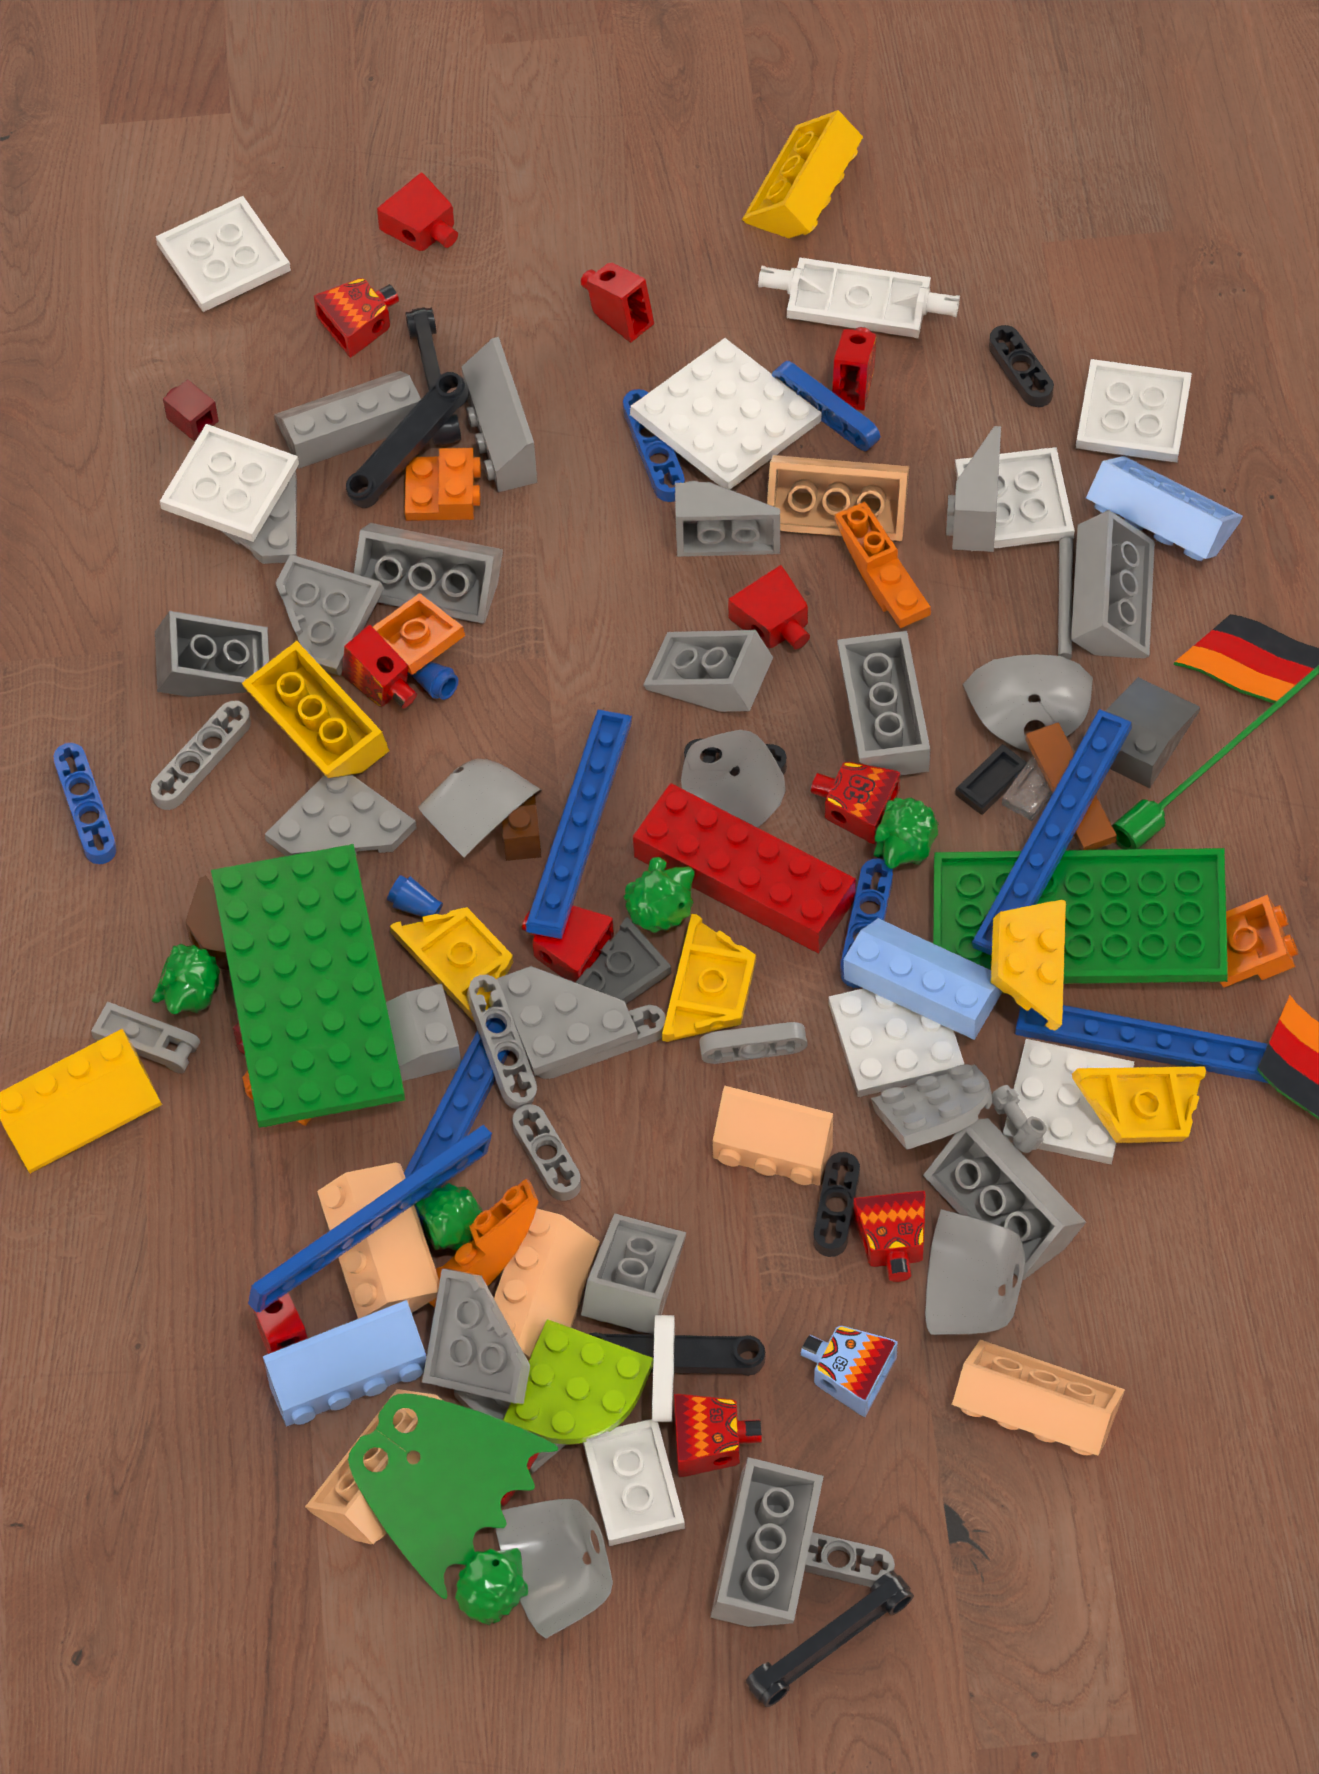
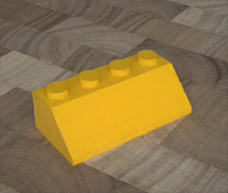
[742,110,863,239]
[242,641,389,778]
[0,1029,162,1174]

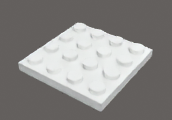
[630,338,822,490]

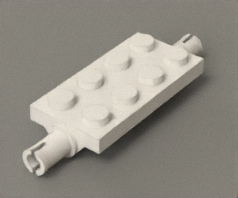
[758,258,960,338]

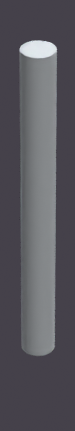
[1058,537,1073,660]

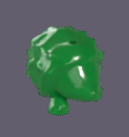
[874,797,939,869]
[623,857,695,933]
[151,944,220,1015]
[414,1183,482,1251]
[455,1548,528,1625]

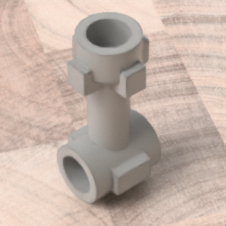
[992,1085,1047,1153]

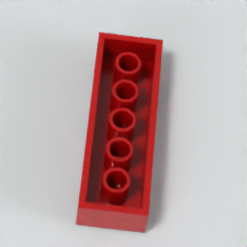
[633,783,856,954]

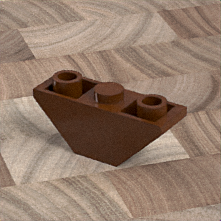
[185,875,229,970]

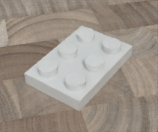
[583,1419,685,1546]

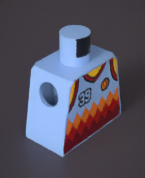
[801,1326,898,1417]

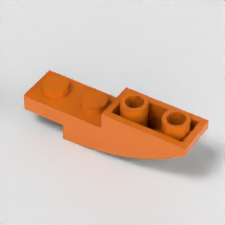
[834,501,931,628]
[429,1178,539,1308]

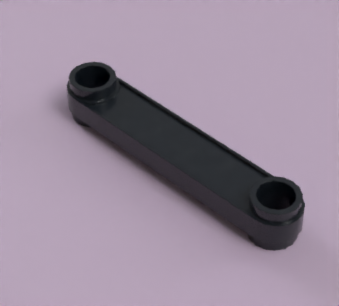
[405,307,461,445]
[346,372,468,508]
[589,1332,766,1376]
[746,1571,914,1707]

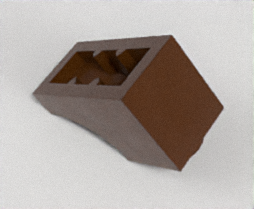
[502,793,541,861]

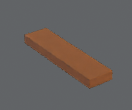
[1025,722,1117,850]

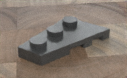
[576,917,672,1004]

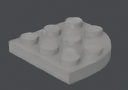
[871,1064,993,1150]

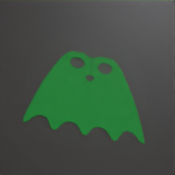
[348,1393,558,1599]

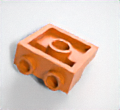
[405,448,481,521]
[373,593,465,675]
[1220,895,1299,988]

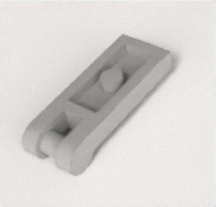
[91,1001,200,1074]

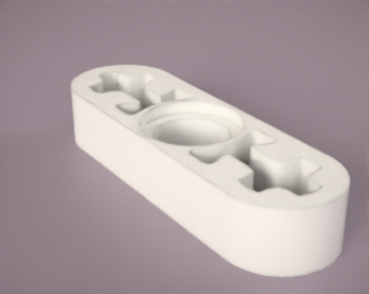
[652,1315,675,1422]

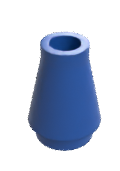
[408,662,459,700]
[387,875,443,917]

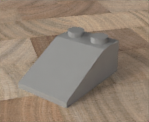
[946,426,1001,552]
[675,481,780,557]
[643,630,773,712]
[386,984,461,1081]
[581,1213,686,1335]

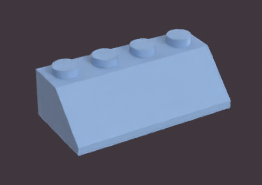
[1086,456,1243,561]
[843,918,1002,1040]
[263,1300,426,1427]

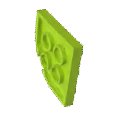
[503,1319,654,1444]

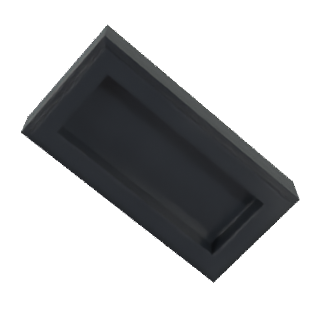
[955,744,1029,815]

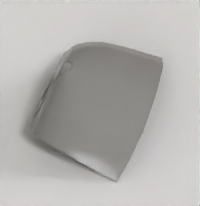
[963,654,1093,753]
[681,730,786,828]
[418,759,541,857]
[925,1209,1025,1335]
[496,1499,613,1638]

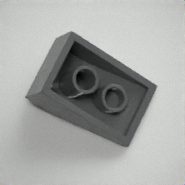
[155,611,269,697]
[1106,677,1200,788]

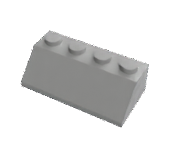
[461,337,537,492]
[274,371,421,469]
[1071,510,1155,659]
[354,523,503,624]
[837,631,930,775]
[923,1118,1086,1280]
[710,1457,824,1627]

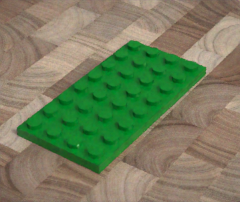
[211,844,405,1128]
[933,848,1228,984]

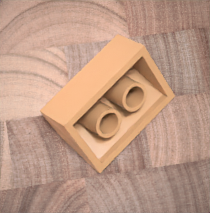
[713,1086,833,1186]

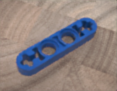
[772,361,880,451]
[623,389,685,502]
[53,743,117,864]
[840,859,893,988]

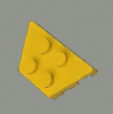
[991,900,1066,1031]
[390,907,513,1024]
[662,914,756,1042]
[1072,1067,1206,1143]

